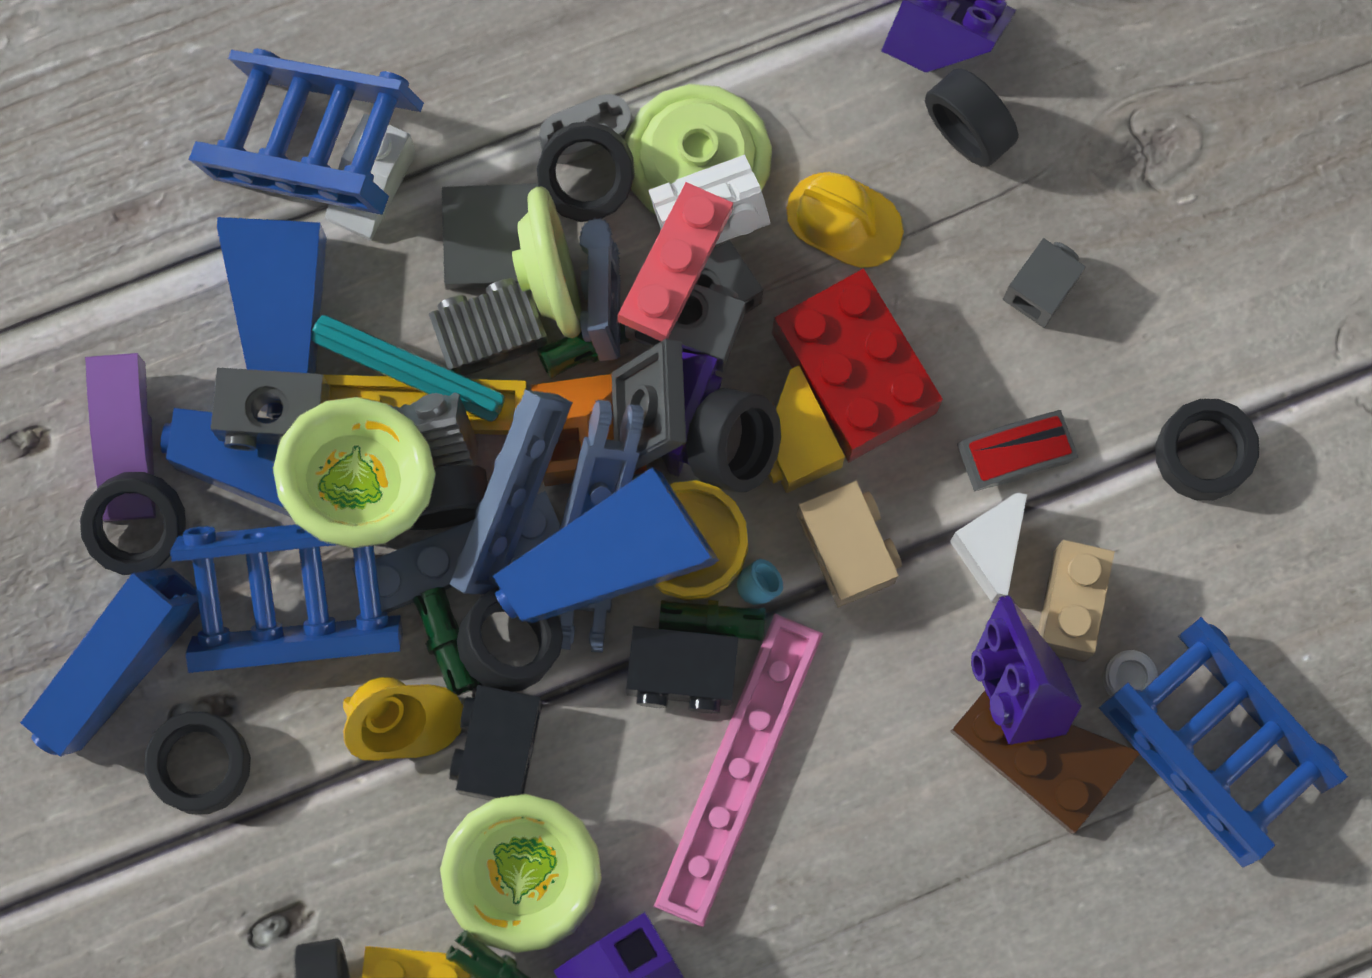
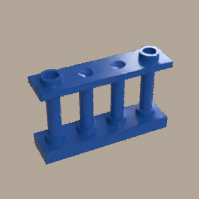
[189,48,424,215]
[170,524,403,673]
[1098,617,1348,868]

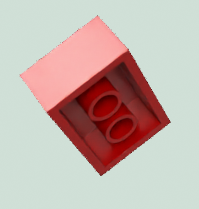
[772,268,943,463]

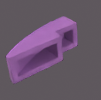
[85,353,156,522]

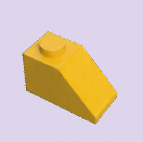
[768,366,845,494]

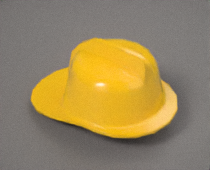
[786,172,904,268]
[343,677,463,761]

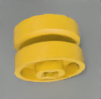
[654,480,748,601]

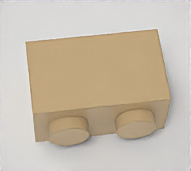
[796,481,902,608]
[1038,540,1115,662]

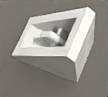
[950,492,1027,603]

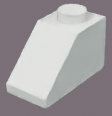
[325,113,416,241]

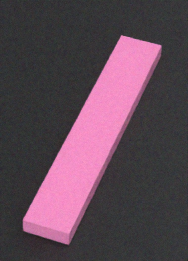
[654,614,823,928]

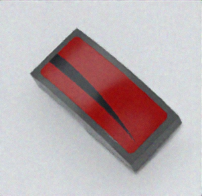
[957,410,1078,492]

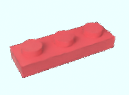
[618,182,733,341]

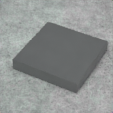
[442,183,538,289]
[612,339,686,471]

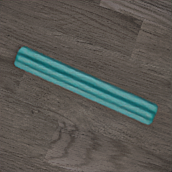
[311,315,505,422]

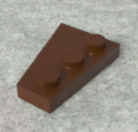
[950,691,1140,834]

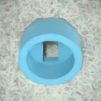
[737,559,783,605]

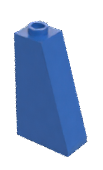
[217,217,327,419]
[161,408,292,518]
[493,467,719,623]
[20,567,200,757]

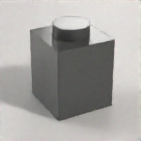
[1002,238,1086,328]

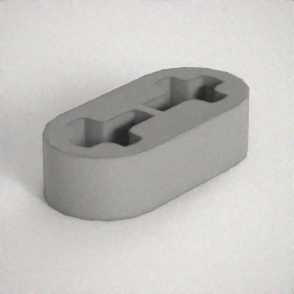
[539,94,631,164]

